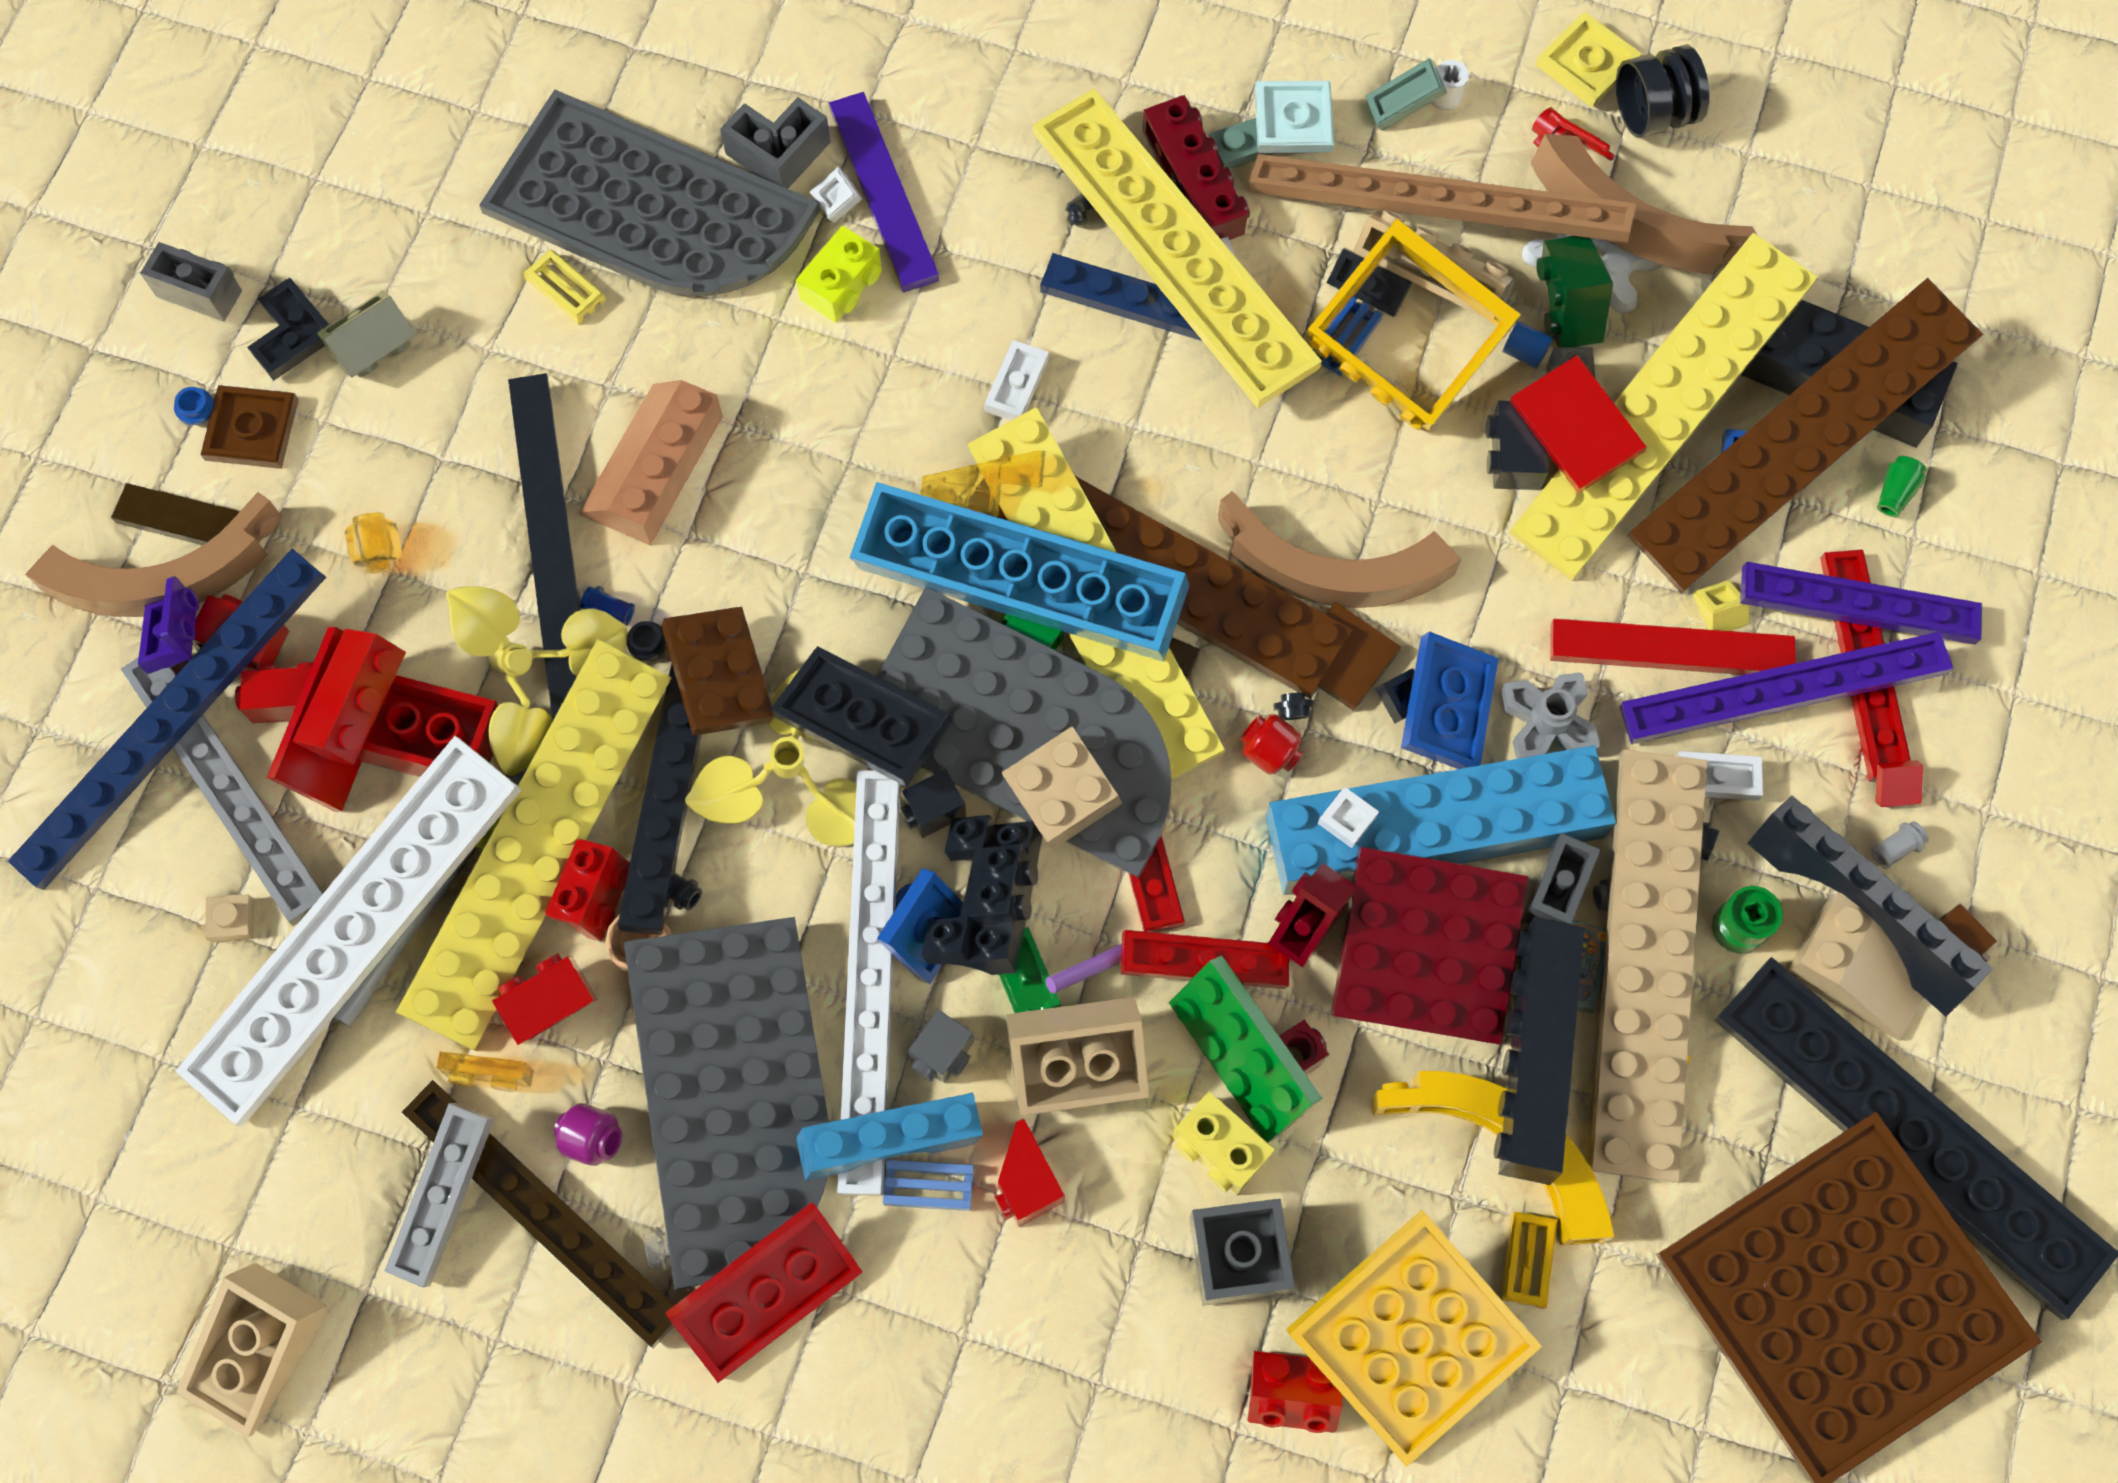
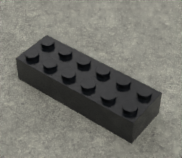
[1741,300,1958,448]

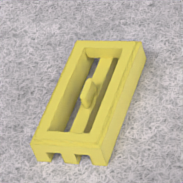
[523,249,606,325]

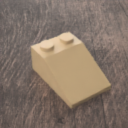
[1788,893,1923,1041]
[176,1262,327,1438]

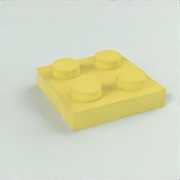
[1536,11,1642,108]

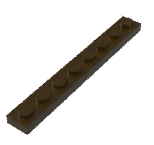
[402,1080,674,1349]

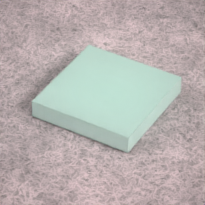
[1255,81,1334,153]

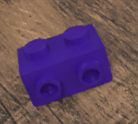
[138,576,199,674]

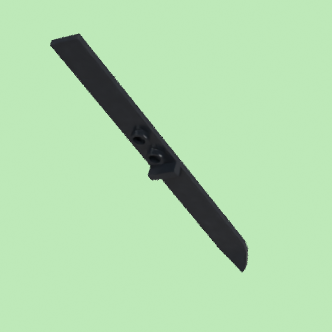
[508,373,581,721]

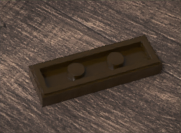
[111,483,239,545]

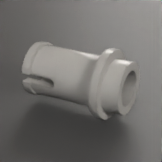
[1870,821,1928,869]

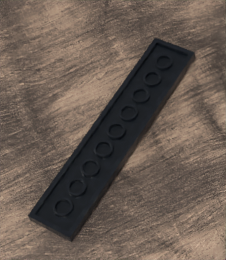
[1714,957,2118,1321]

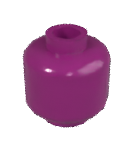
[554,1103,622,1166]

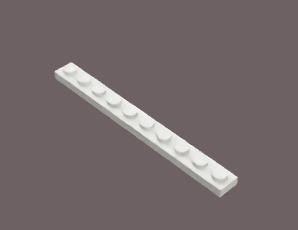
[837,770,901,1196]

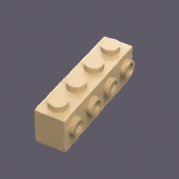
[1352,209,1514,319]

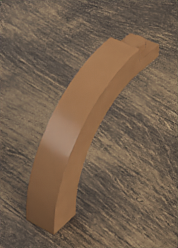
[1531,134,1757,274]
[1218,491,1461,608]
[25,492,282,617]

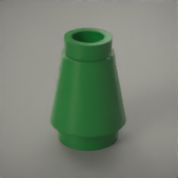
[1877,456,1927,517]

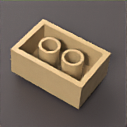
[1006,997,1149,1116]

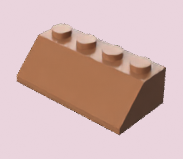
[579,380,723,546]

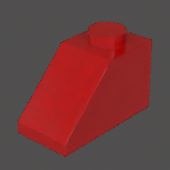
[994,1118,1065,1227]

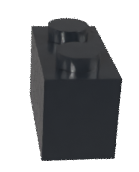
[1486,400,1548,490]

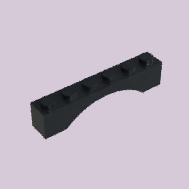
[1747,795,1993,1017]

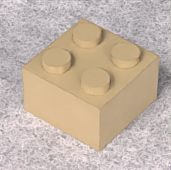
[1002,726,1122,850]

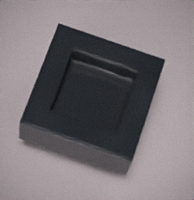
[1375,668,1415,724]

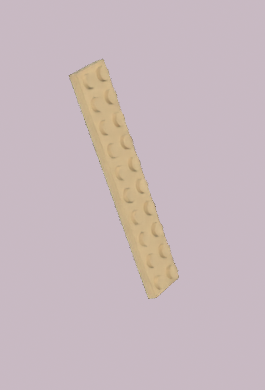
[1589,749,1707,1183]

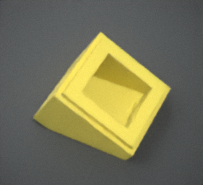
[1693,580,1749,631]

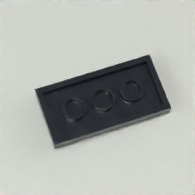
[770,646,953,787]

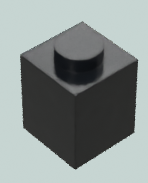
[900,769,966,838]

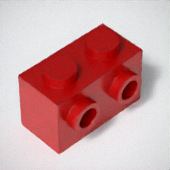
[492,953,598,1045]

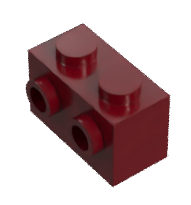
[1268,863,1358,968]

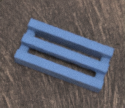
[883,1160,974,1211]

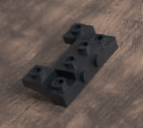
[921,815,1043,975]

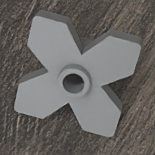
[1501,672,1600,759]

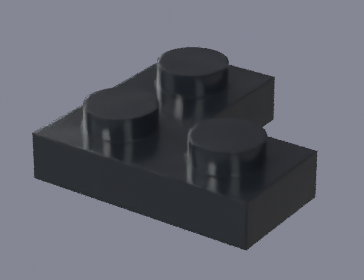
[247,278,329,381]

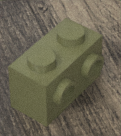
[317,291,417,378]

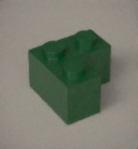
[1536,236,1613,350]

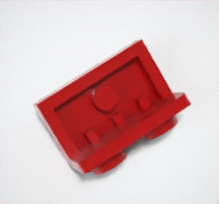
[545,839,630,942]
[1247,1351,1343,1433]

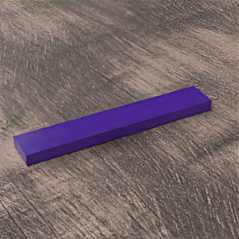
[829,91,939,293]
[1740,562,1982,645]

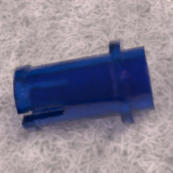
[580,586,635,626]

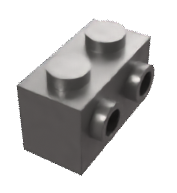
[140,242,242,322]

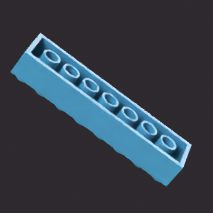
[849,482,1190,662]
[1265,745,1616,895]

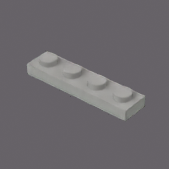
[384,1103,494,1288]

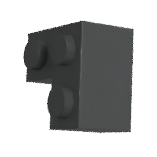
[720,97,831,189]

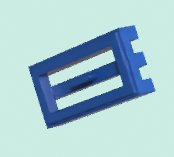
[1312,297,1383,376]

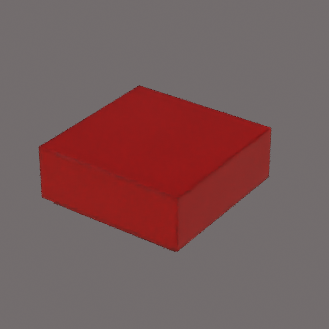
[1875,760,1923,807]

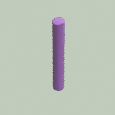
[1046,944,1122,993]

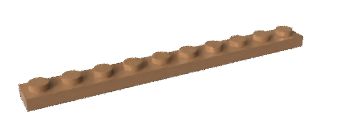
[1249,154,1637,243]

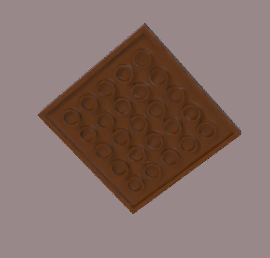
[1655,1112,2042,1483]

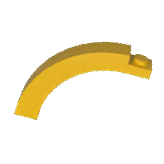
[1372,1071,1614,1245]

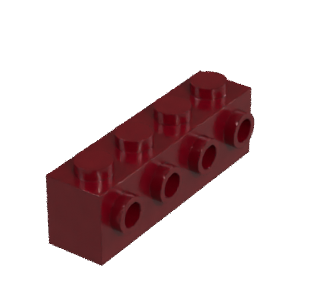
[1142,94,1250,240]

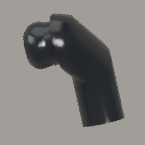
[1065,193,1095,225]

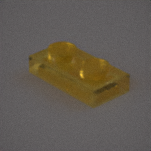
[436,1051,534,1092]

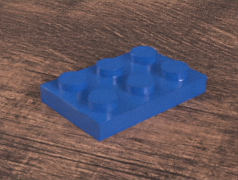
[1401,631,1499,769]

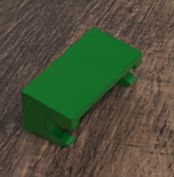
[999,927,1061,1013]

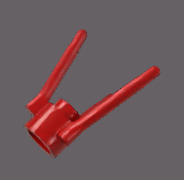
[1532,107,1615,161]

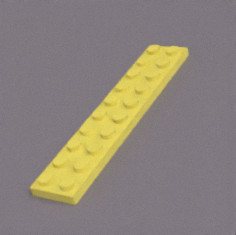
[1033,88,1322,408]
[1509,233,1818,581]
[967,407,1225,781]
[396,639,671,1051]

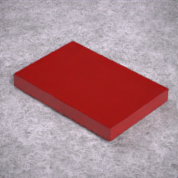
[1510,355,1647,494]

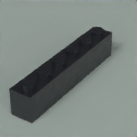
[1494,917,1585,1185]

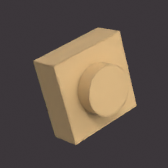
[205,894,254,942]

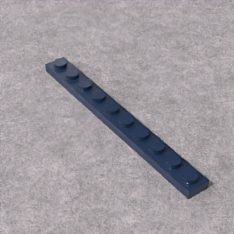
[7,548,327,890]

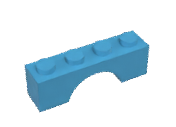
[796,1092,983,1181]

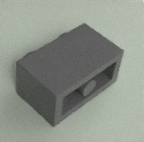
[1521,833,1600,924]

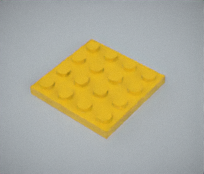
[1286,1209,1542,1467]

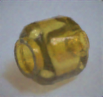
[345,512,402,574]

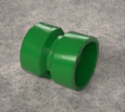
[1712,886,1783,954]

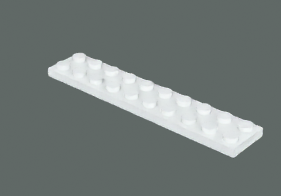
[175,736,522,1126]

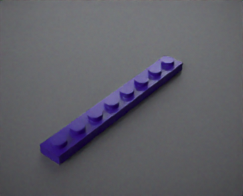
[1620,632,1954,745]

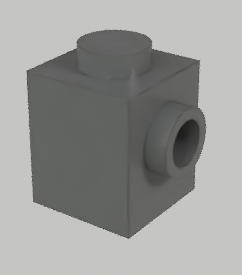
[908,1009,974,1083]

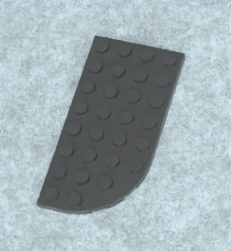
[479,89,820,296]
[877,587,1172,879]
[624,917,829,1291]

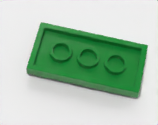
[1168,955,1323,1143]

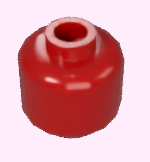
[1240,714,1303,775]

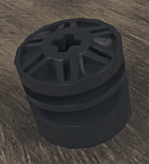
[1616,44,1709,138]

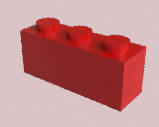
[292,628,406,765]

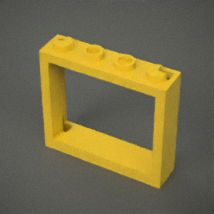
[1307,218,1521,432]

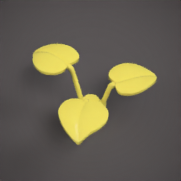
[446,586,628,776]
[685,669,857,847]

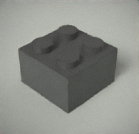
[1189,1198,1295,1306]

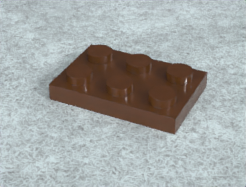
[661,606,774,736]

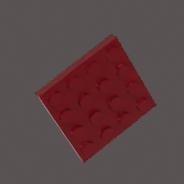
[1331,847,1528,1045]

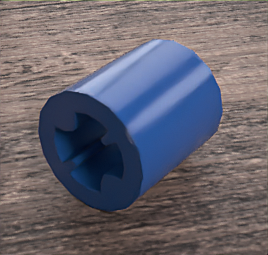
[1502,321,1553,369]

